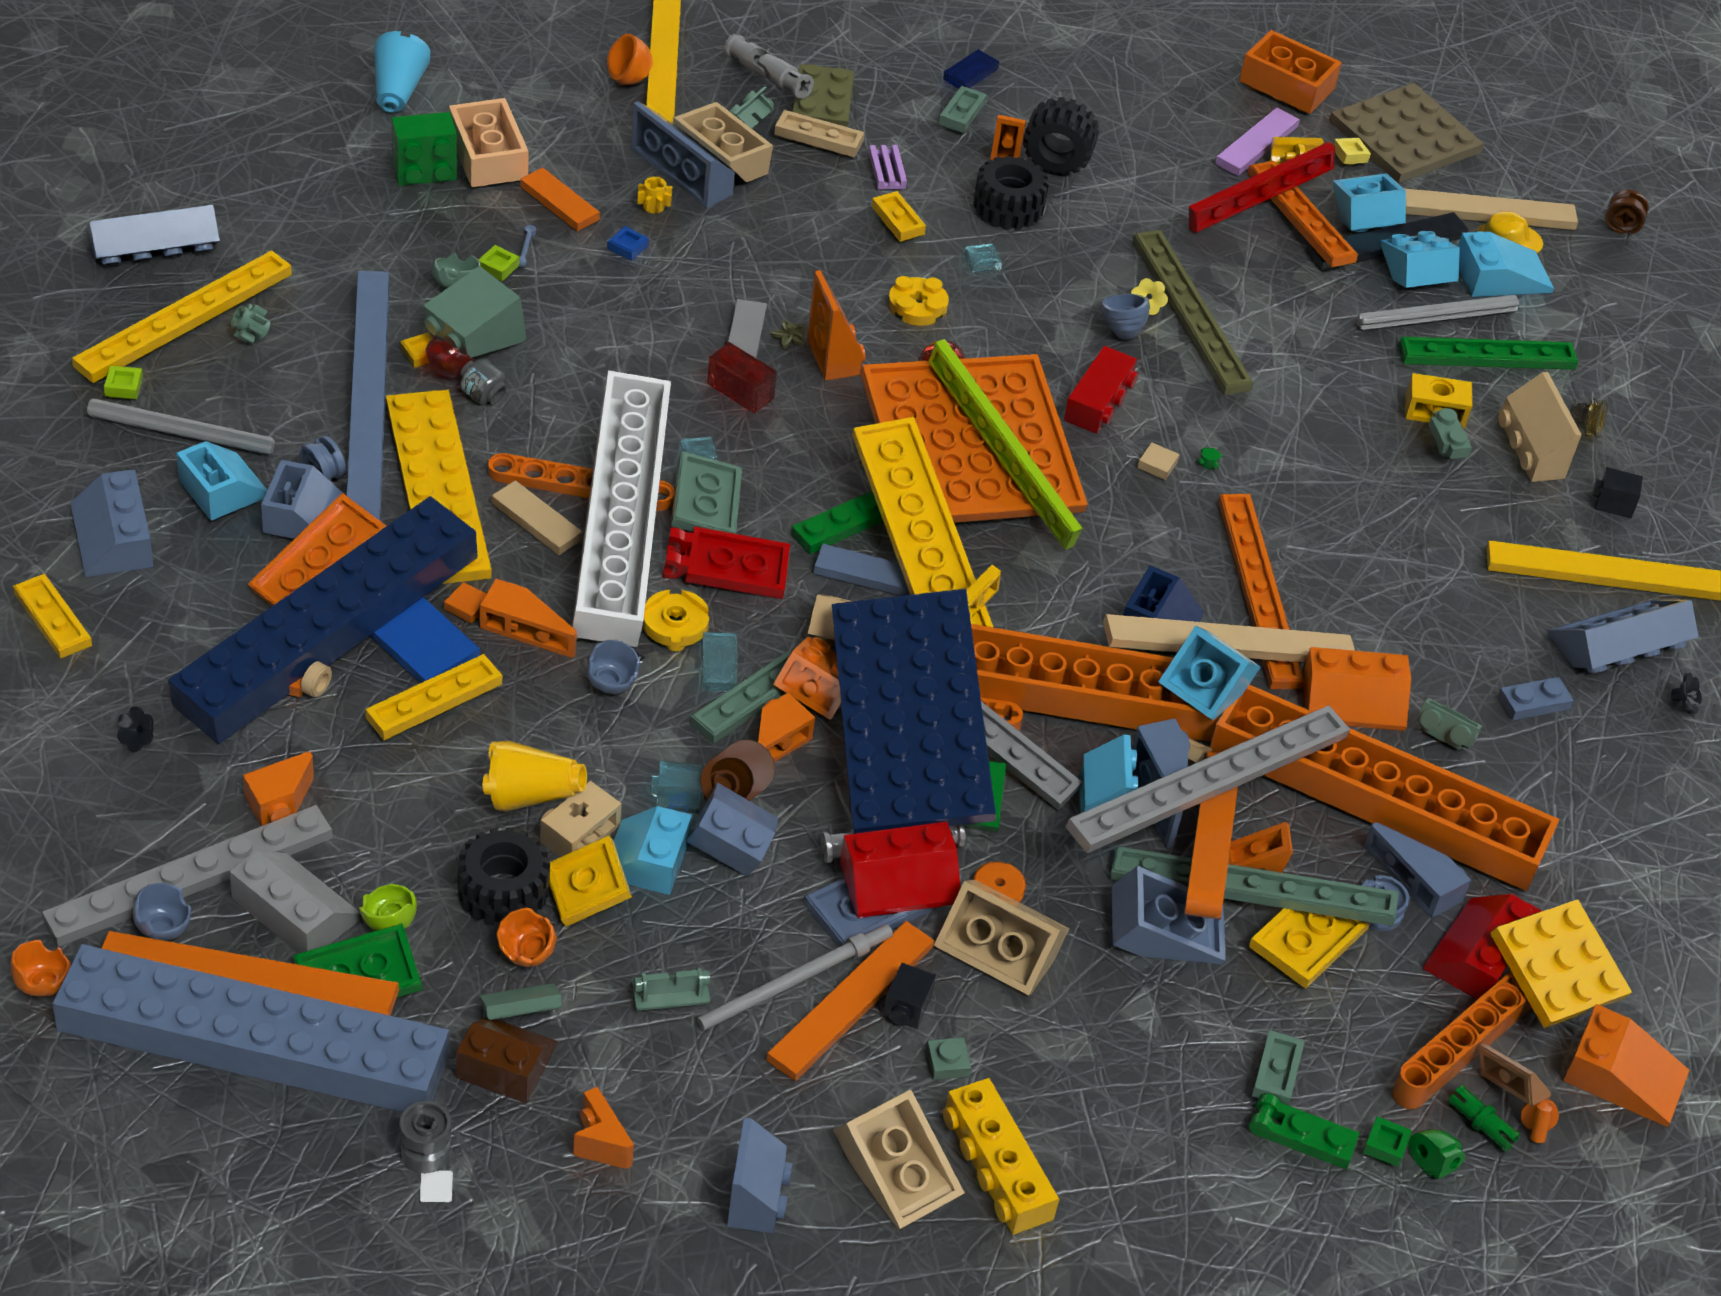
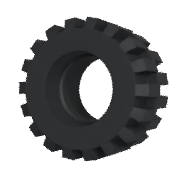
[1023,97,1099,176]
[973,156,1049,229]
[458,827,550,925]

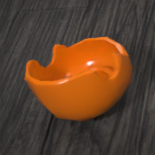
[496,908,557,968]
[11,940,71,997]

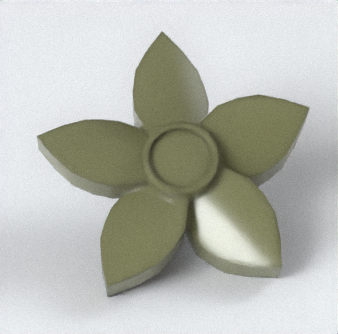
[771,320,806,350]

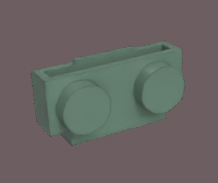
[1428,408,1472,459]
[1416,698,1482,750]

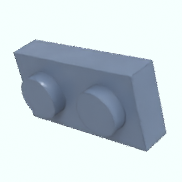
[1498,677,1574,721]

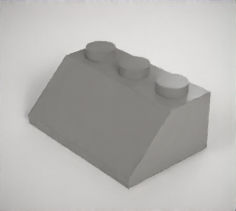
[229,851,363,953]

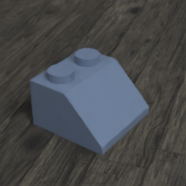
[686,783,778,877]
[727,1117,793,1234]

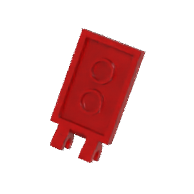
[662,526,790,599]

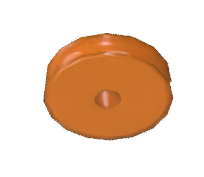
[973,861,1026,902]

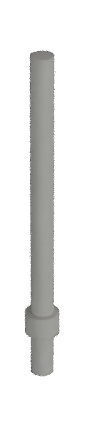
[697,924,893,1031]

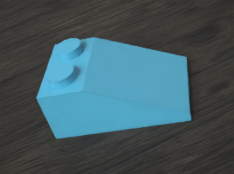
[1458,231,1554,297]

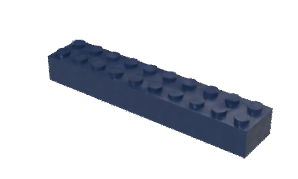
[168,496,478,745]

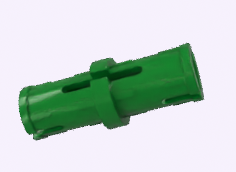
[1448,1085,1521,1152]

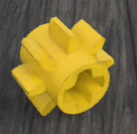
[637,177,673,214]

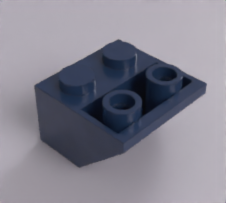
[1123,565,1204,656]

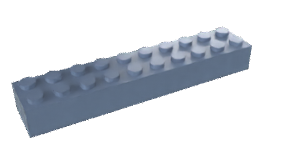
[52,944,449,1112]

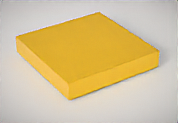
[549,835,632,927]

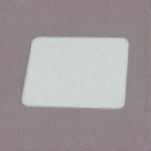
[420,1171,453,1202]

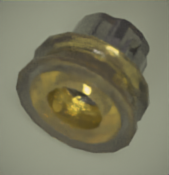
[1570,398,1608,438]

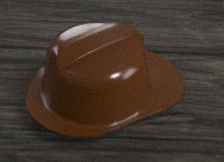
[700,740,775,802]

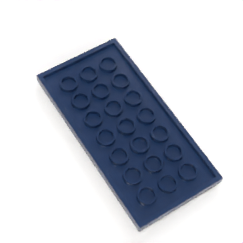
[832,589,996,834]

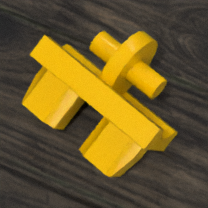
[1270,137,1324,165]

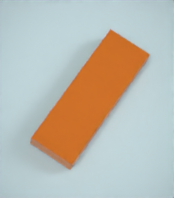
[520,167,600,232]

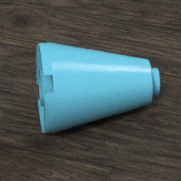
[374,31,431,113]

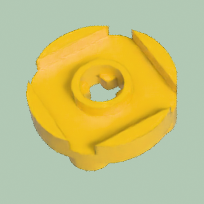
[888,276,949,326]
[642,590,709,652]

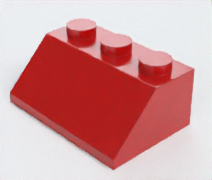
[840,822,961,918]
[1423,894,1542,1000]

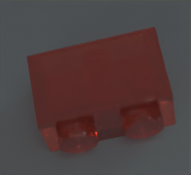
[707,342,777,414]

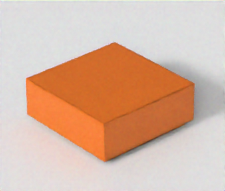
[444,582,487,624]

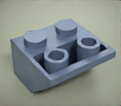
[261,460,343,539]

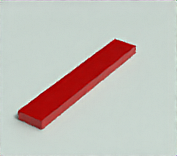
[1189,142,1335,234]

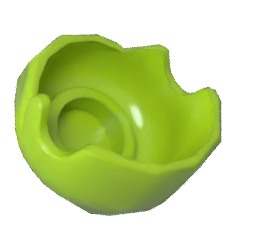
[359,883,417,931]

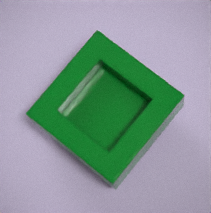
[1363,1116,1412,1167]

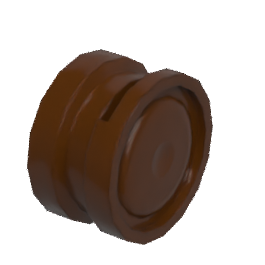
[1605,190,1649,235]

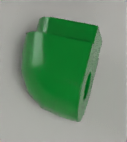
[1409,1129,1466,1180]

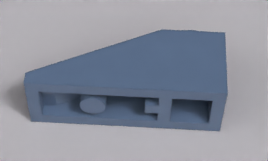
[1364,822,1471,918]

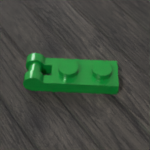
[1249,1093,1360,1170]

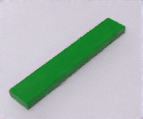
[1399,337,1578,370]

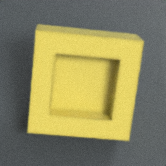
[1333,138,1371,165]

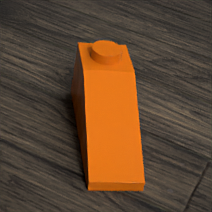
[480,578,577,658]

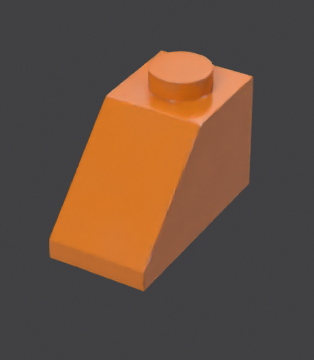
[990,115,1026,160]
[758,692,815,762]
[243,751,314,826]

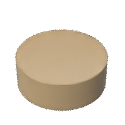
[301,661,332,698]

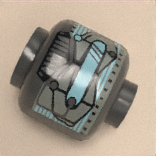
[460,359,508,405]

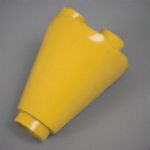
[482,741,587,812]

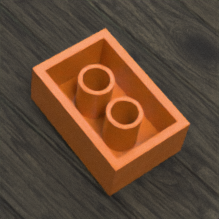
[1239,30,1342,114]

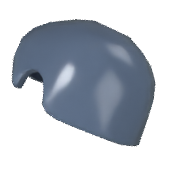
[586,639,640,695]
[133,883,191,941]

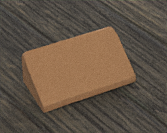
[1479,1042,1551,1106]

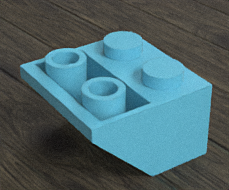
[1381,231,1460,288]
[176,441,267,521]
[1079,735,1138,814]

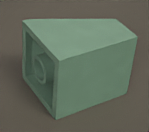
[423,266,527,359]

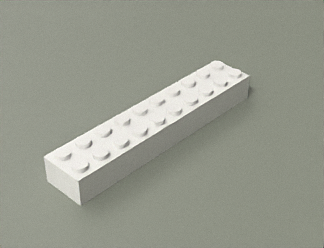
[572,370,671,647]

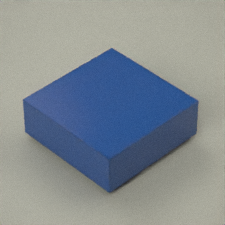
[607,226,649,261]

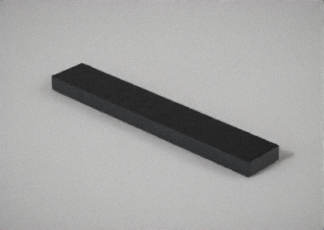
[1307,212,1469,270]

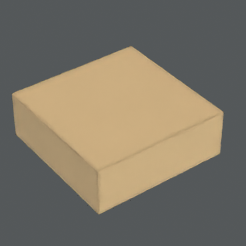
[1138,443,1180,480]

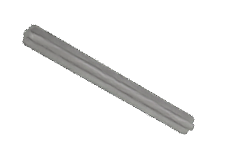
[1356,294,1519,331]
[87,398,275,456]

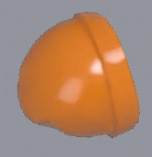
[607,34,653,85]

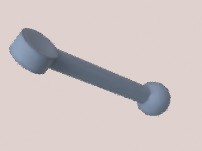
[519,225,536,268]

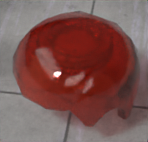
[426,336,475,378]

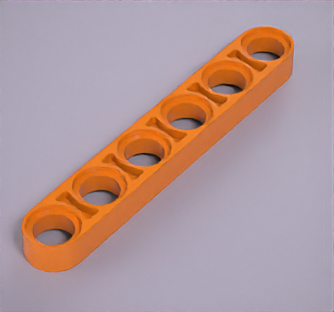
[488,453,674,511]

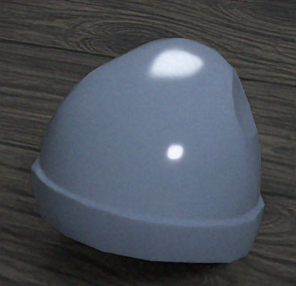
[1102,294,1150,340]

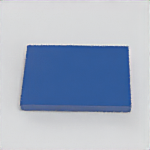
[370,597,480,683]

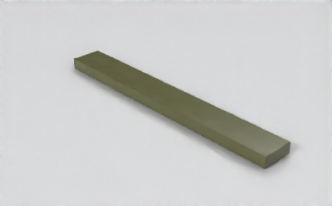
[1133,230,1253,395]

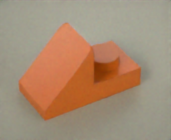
[1228,822,1293,873]
[573,1087,634,1169]

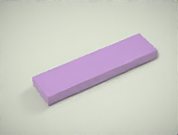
[1215,108,1300,176]

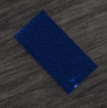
[943,49,1000,89]

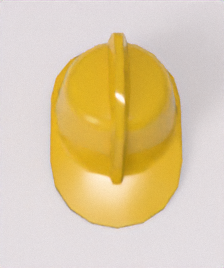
[1477,211,1543,253]

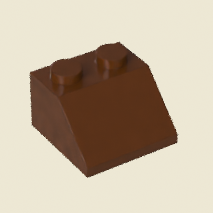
[456,1017,557,1104]

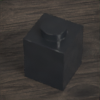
[1592,467,1643,518]
[883,963,936,1029]

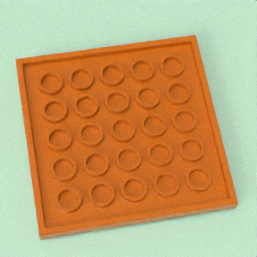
[860,354,1088,522]

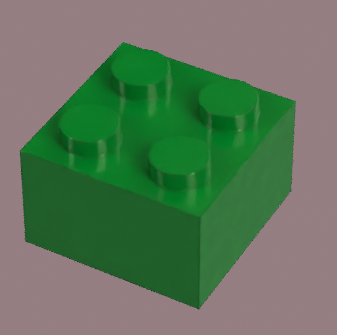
[391,112,457,186]

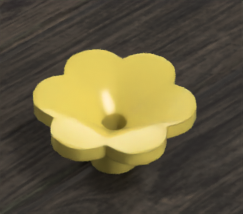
[1131,278,1168,315]

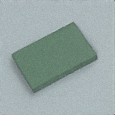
[671,451,742,534]

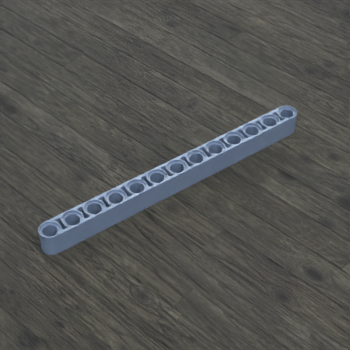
[347,270,389,521]

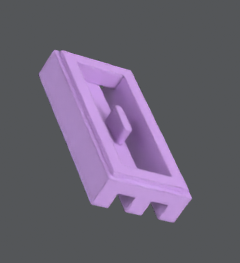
[869,145,907,190]

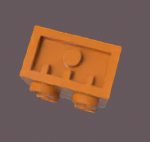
[773,637,841,720]

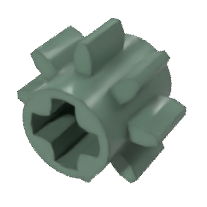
[231,303,270,343]

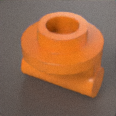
[1521,1099,1559,1143]

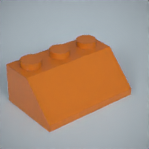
[1302,647,1411,731]

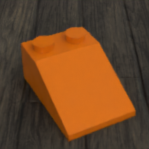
[807,270,865,380]
[1563,1004,1689,1127]

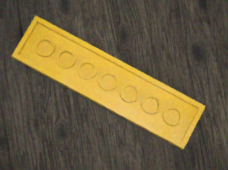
[386,389,492,584]
[852,417,993,627]

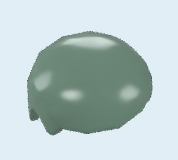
[432,253,481,289]

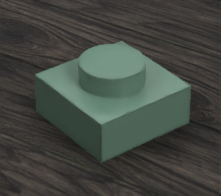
[926,1037,971,1080]

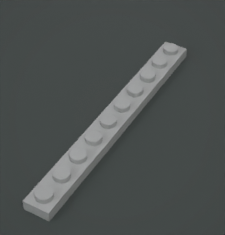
[1066,705,1350,853]

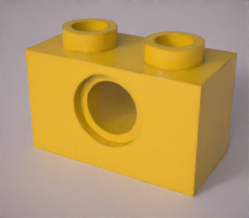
[1405,373,1472,428]

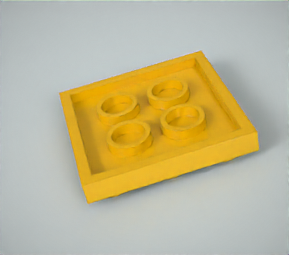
[1490,899,1632,1028]

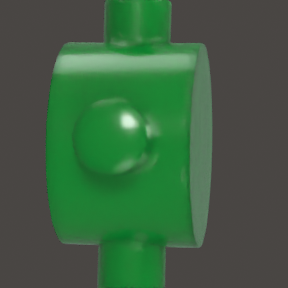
[1197,447,1223,469]

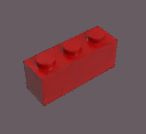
[1063,346,1139,434]

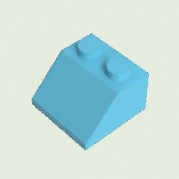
[1333,173,1406,232]
[1158,625,1261,720]
[614,806,692,895]

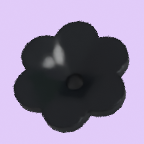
[1671,673,1702,714]
[117,706,154,752]

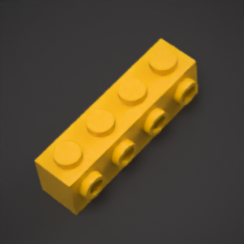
[943,1078,1059,1235]

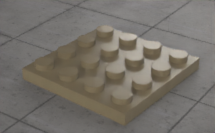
[1329,83,1484,183]

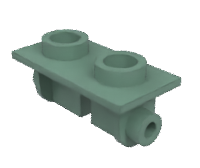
[729,86,774,129]
[631,967,711,1011]

